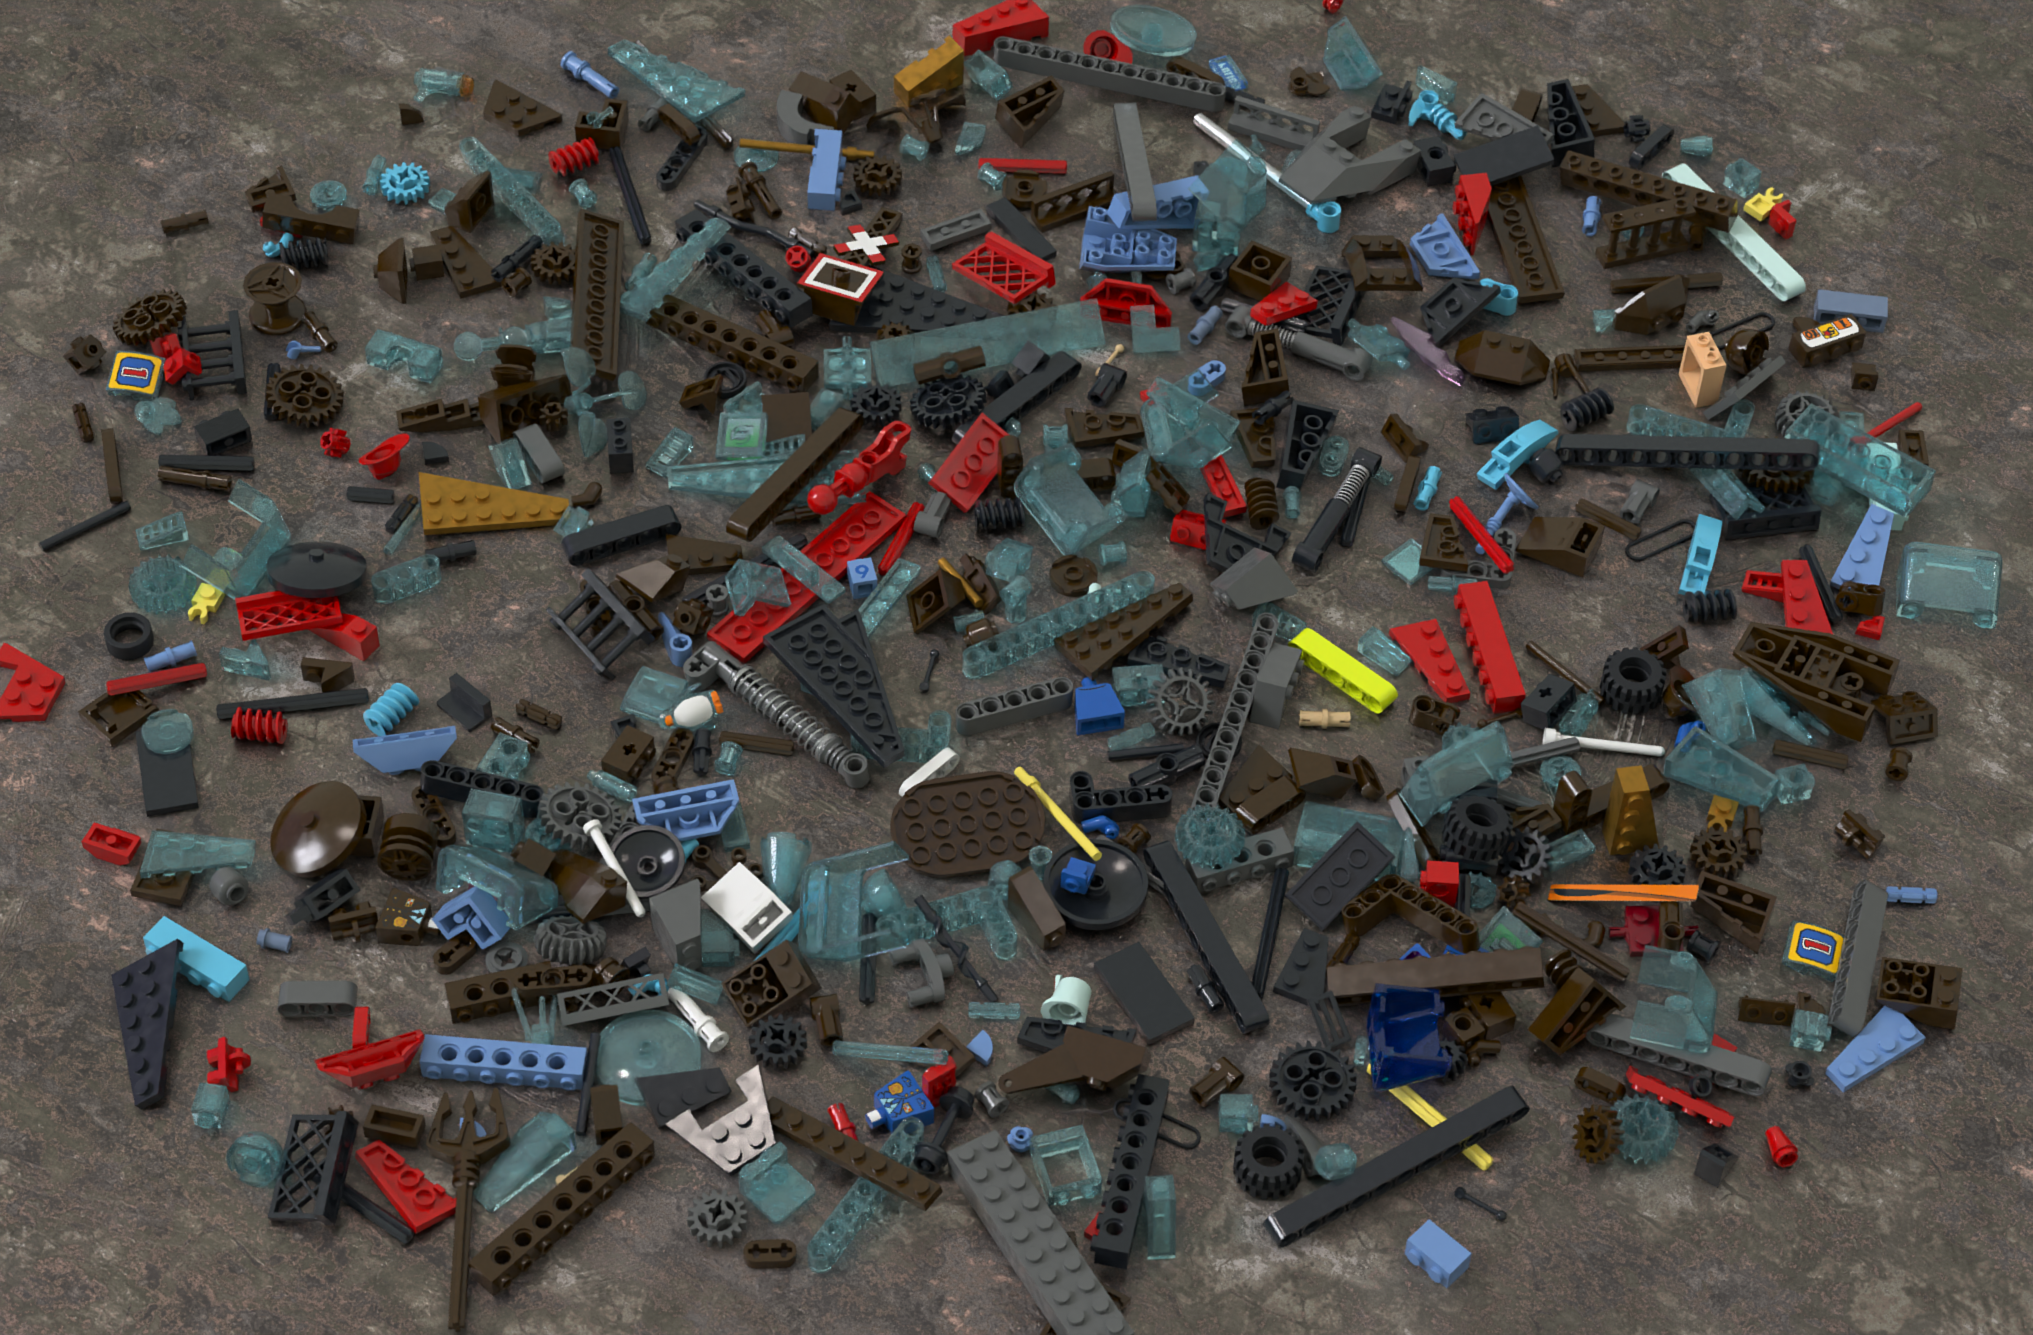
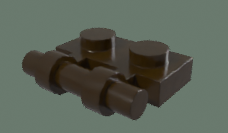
[1144,461,1191,515]

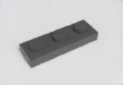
[920,209,992,251]

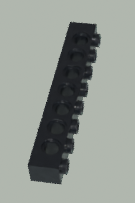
[675,209,813,328]
[1090,1074,1170,1270]

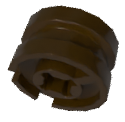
[592,957,630,999]

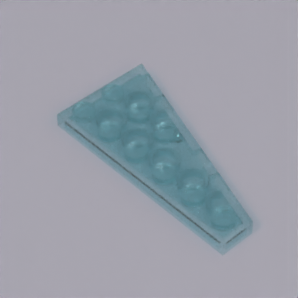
[608,39,745,123]

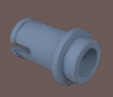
[256,928,293,953]

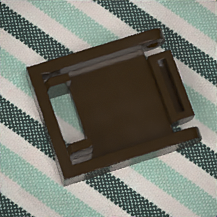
[78,690,160,747]

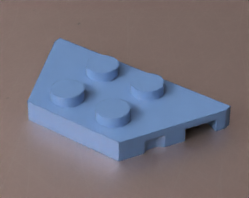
[1410,213,1480,279]

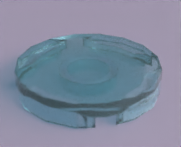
[141,709,194,754]

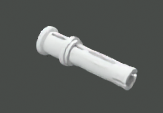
[667,985,729,1052]

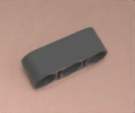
[513,423,565,483]
[277,981,358,1017]

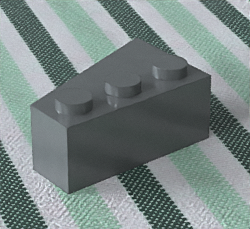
[1250,643,1305,729]

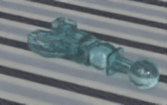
[453,309,572,362]

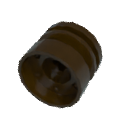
[377,813,439,881]

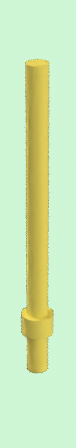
[1014,767,1102,861]

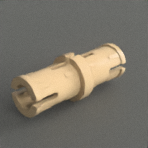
[1299,709,1350,729]

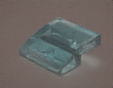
[620,666,688,726]

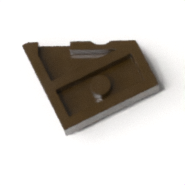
[1509,804,1563,844]

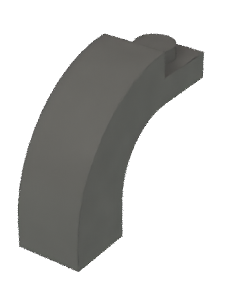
[777,90,834,145]

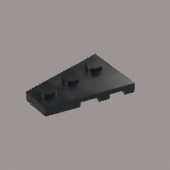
[634,1067,732,1128]

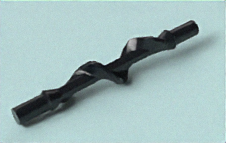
[914,895,999,1005]

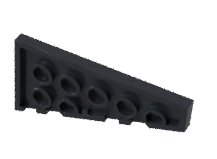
[111,939,184,1110]

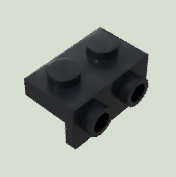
[1465,406,1519,444]

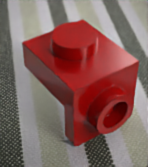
[1768,200,1796,240]
[163,348,202,385]

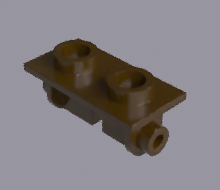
[726,177,755,222]
[1738,995,1795,1027]

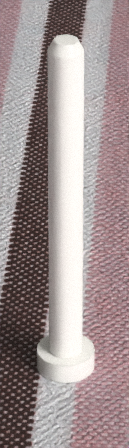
[583,819,645,918]

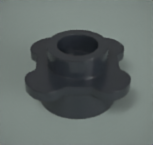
[1785,1061,1814,1087]

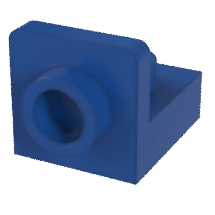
[1060,857,1096,894]

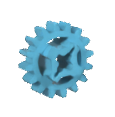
[380,162,430,204]

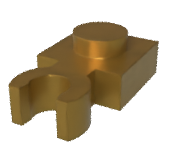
[1706,795,1739,833]

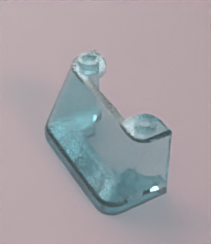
[1014,443,1128,556]
[1896,542,2002,629]
[436,845,558,930]

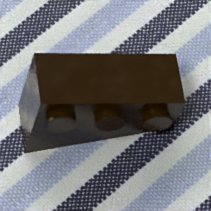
[1241,328,1290,406]
[1690,871,1777,954]
[1527,967,1627,1056]

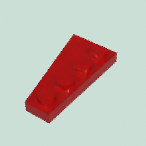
[1781,560,1833,634]
[1389,619,1470,703]
[1626,1065,1734,1128]

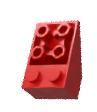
[1453,173,1492,256]

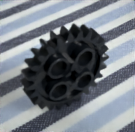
[910,374,987,429]
[1269,1040,1357,1121]

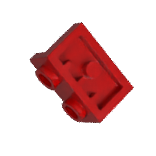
[1170,509,1226,550]
[922,1049,957,1108]

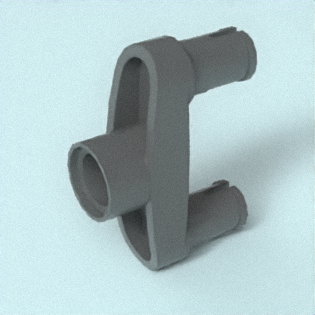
[889,938,954,1008]

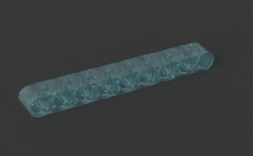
[962,571,1155,679]

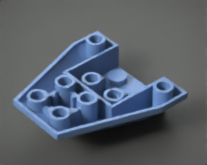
[1079,206,1177,274]

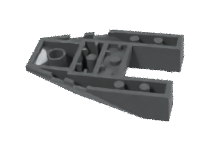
[1278,105,1421,205]

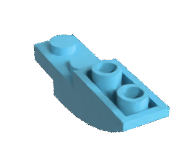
[1477,419,1558,490]
[1678,514,1722,595]

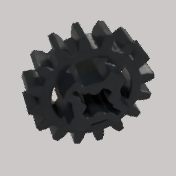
[850,382,902,427]
[1498,827,1554,883]
[1628,843,1686,885]
[749,1014,807,1070]

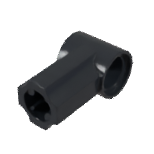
[1087,363,1127,408]

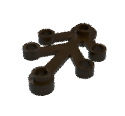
[690,845,764,892]

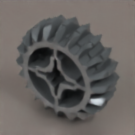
[1775,390,1840,444]
[1146,667,1215,736]
[534,915,607,966]

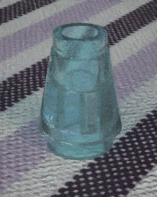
[1681,135,1713,157]

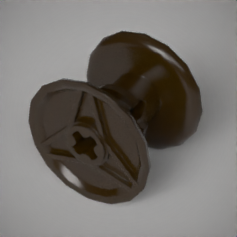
[243,262,307,335]

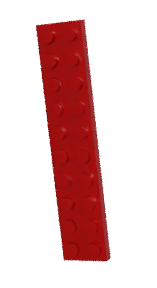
[707,491,906,664]

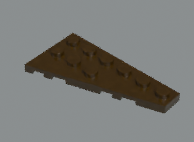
[1053,582,1193,681]

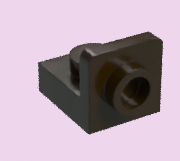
[1851,362,1879,391]

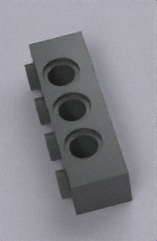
[1185,827,1294,892]

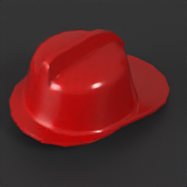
[1083,30,1133,64]
[359,433,410,480]

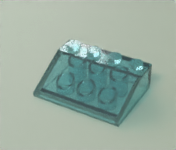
[1293,801,1404,881]

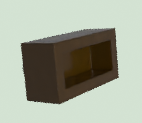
[363,1104,426,1148]

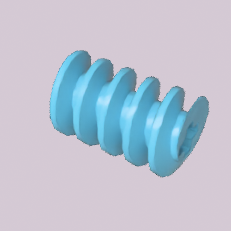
[363,683,420,736]

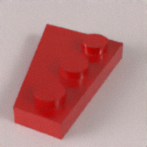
[1250,281,1318,326]

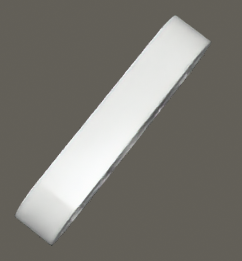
[899,747,960,797]

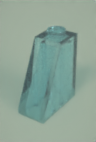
[1142,1175,1176,1260]

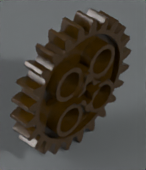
[112,289,187,346]
[265,364,344,428]
[1738,436,1815,493]

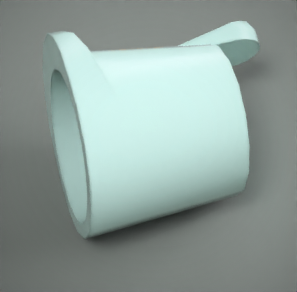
[1041,975,1091,1025]

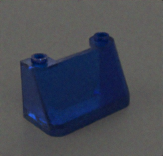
[1366,983,1452,1091]

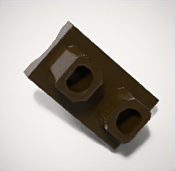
[1834,809,1885,859]
[328,901,378,944]

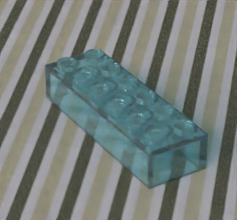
[1784,403,1936,518]

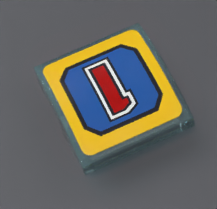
[106,351,166,400]
[1781,920,1844,982]

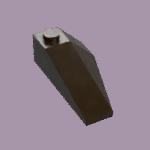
[789,71,863,136]
[478,374,572,445]
[546,848,627,924]

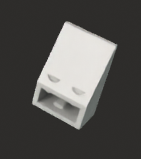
[701,862,793,954]

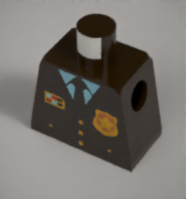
[375,888,441,946]

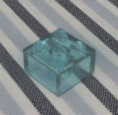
[462,789,525,853]

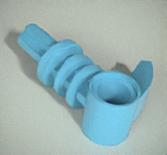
[1408,90,1467,140]

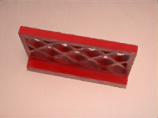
[952,231,1056,304]
[235,590,343,641]

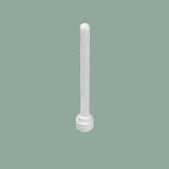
[1543,728,1665,756]

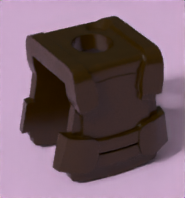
[490,344,537,388]

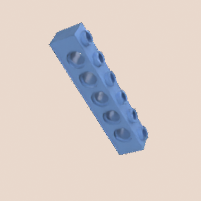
[420,1034,587,1090]

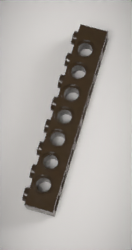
[1559,151,1738,233]
[645,291,819,393]
[468,1122,655,1296]

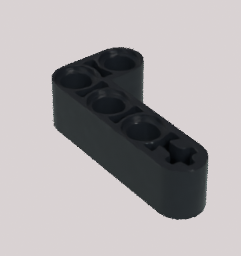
[1069,771,1173,825]

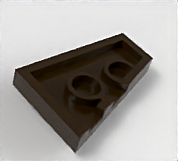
[1419,513,1468,572]
[666,534,744,575]

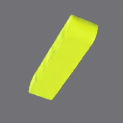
[1287,628,1398,714]

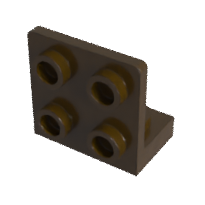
[1871,691,1938,745]

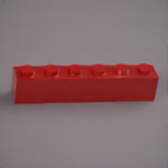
[1454,581,1526,714]

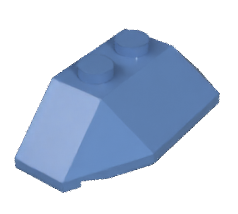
[353,726,457,775]
[632,779,739,842]

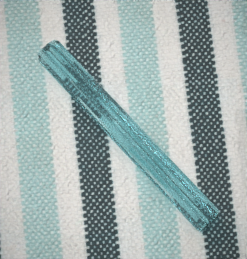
[832,1041,949,1065]

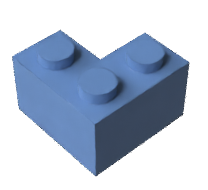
[432,882,513,950]

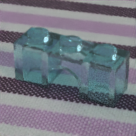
[365,329,443,384]

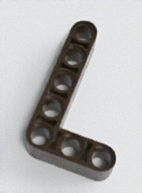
[997,435,1117,500]
[1553,764,1670,836]
[1342,874,1481,954]

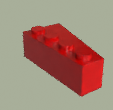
[952,0,1049,57]

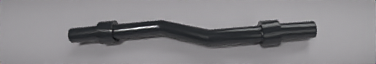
[694,200,814,258]

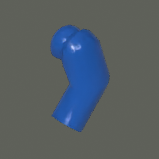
[1674,721,1706,751]
[1081,815,1119,840]

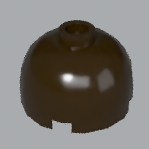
[1725,329,1769,376]

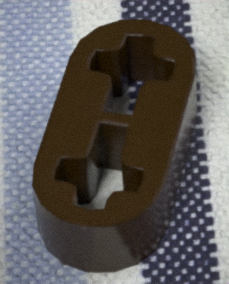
[433,932,478,975]
[1574,1067,1626,1105]
[743,1239,797,1269]

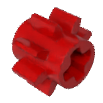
[320,427,351,458]

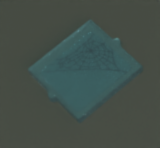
[1381,538,1434,585]

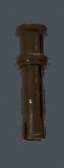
[738,162,783,219]

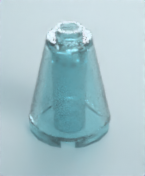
[760,832,812,905]

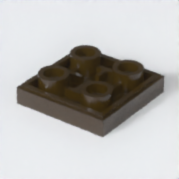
[761,392,812,444]

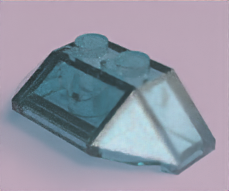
[1323,16,1384,91]

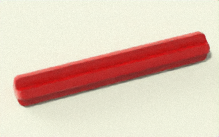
[978,158,1067,174]
[878,502,925,577]
[106,663,207,696]

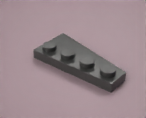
[1454,92,1554,145]
[1703,355,1786,420]

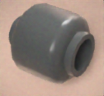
[209,867,249,905]

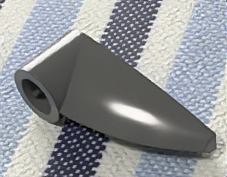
[1285,1115,1339,1177]

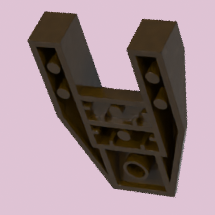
[1732,622,1900,742]

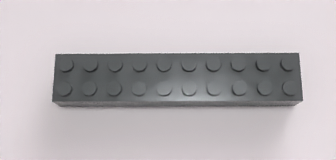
[947,1130,1134,1335]

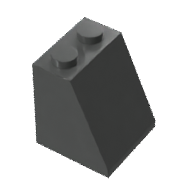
[1210,547,1298,609]
[649,879,703,975]

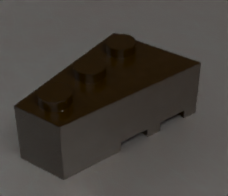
[995,75,1065,148]

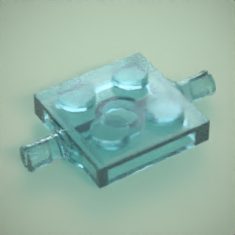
[1347,318,1411,370]
[824,336,871,400]

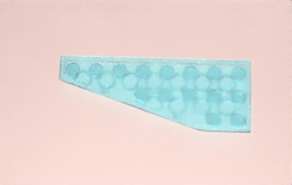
[666,449,866,505]

